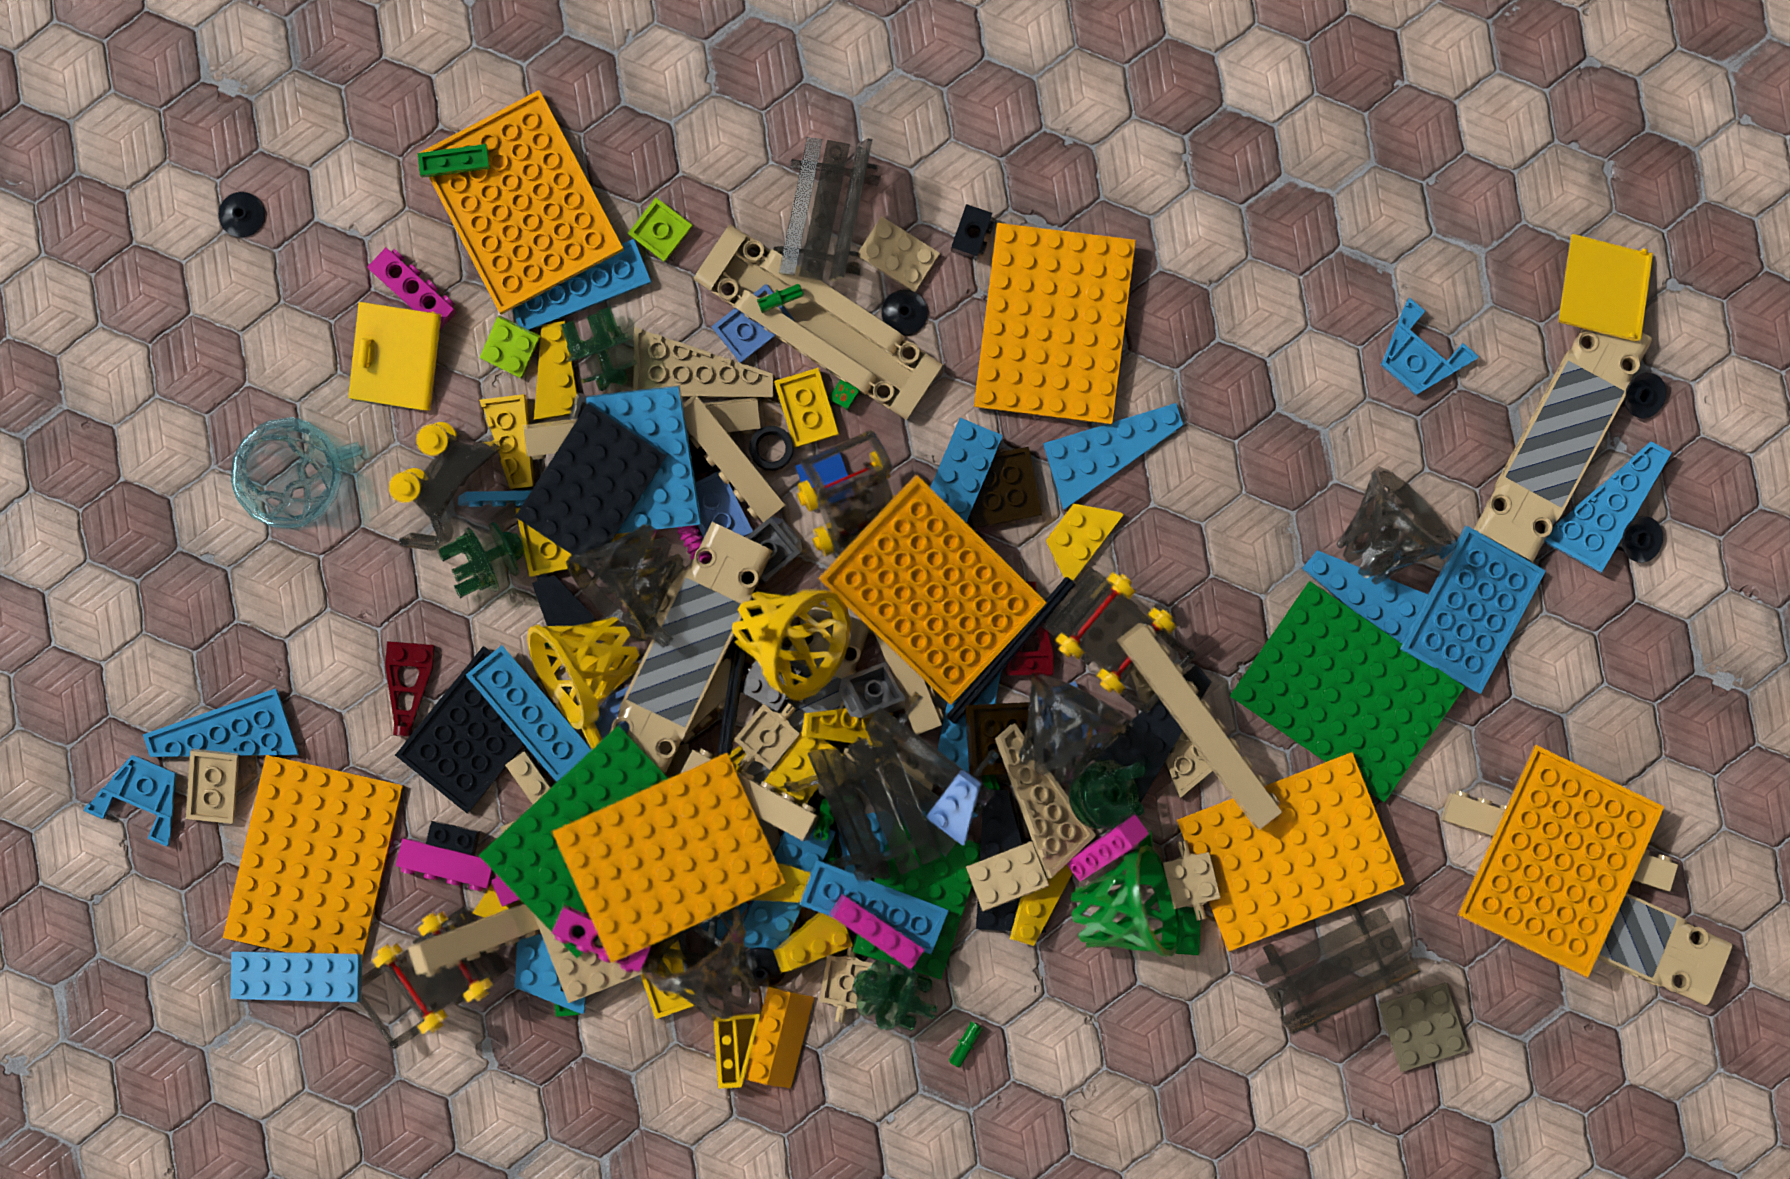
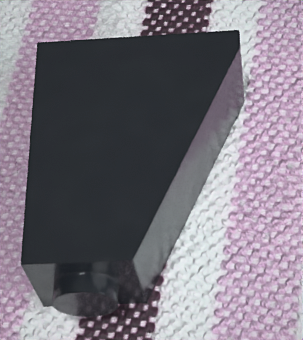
[532,573,597,626]

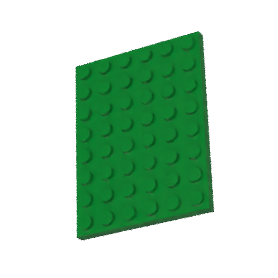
[1229,581,1465,802]
[479,725,669,959]

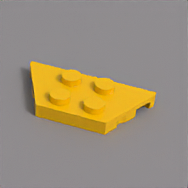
[1045,504,1124,581]

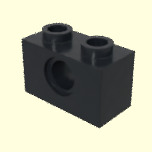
[951,204,995,260]
[426,821,481,854]

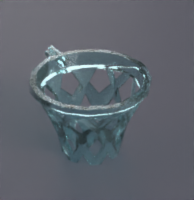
[231,417,362,529]

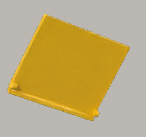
[1558,234,1653,341]
[348,302,441,410]

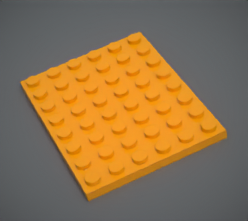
[417,90,624,315]
[974,223,1136,425]
[818,475,1047,705]
[1457,745,1664,978]
[1177,752,1404,952]
[552,753,785,963]
[223,755,404,962]

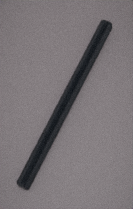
[718,572,757,755]
[946,577,1075,724]

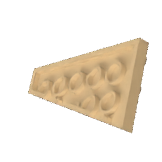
[633,327,773,398]
[1127,662,1213,798]
[995,724,1096,879]

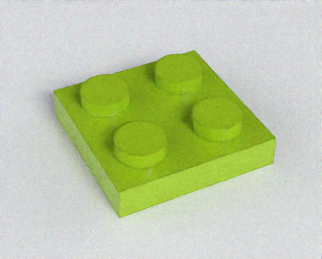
[627,197,693,263]
[479,315,541,378]

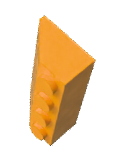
[744,985,814,1089]

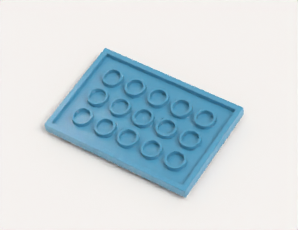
[586,385,702,534]
[1400,526,1546,694]

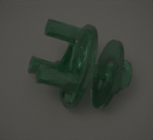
[560,306,637,392]
[437,522,525,599]
[1069,760,1145,830]
[852,959,938,1031]

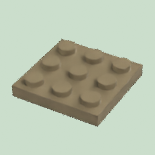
[1378,982,1469,1072]

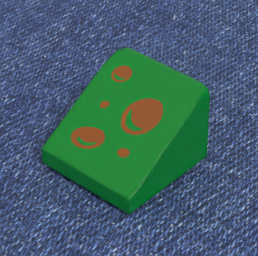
[828,379,860,411]

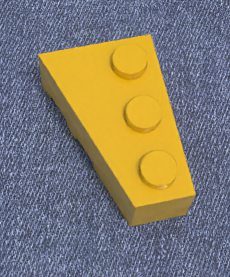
[773,912,853,973]
[713,1012,761,1089]

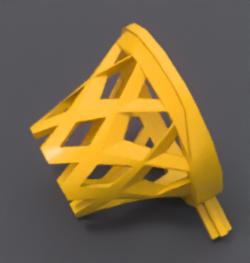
[732,590,851,700]
[527,617,640,749]

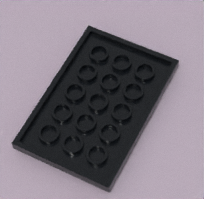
[515,401,668,568]
[395,646,556,814]

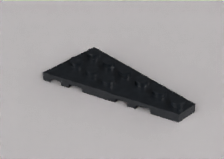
[1090,664,1212,810]
[976,788,1046,933]

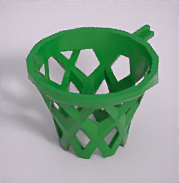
[1071,830,1179,957]

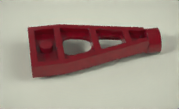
[1006,581,1053,675]
[385,641,435,737]

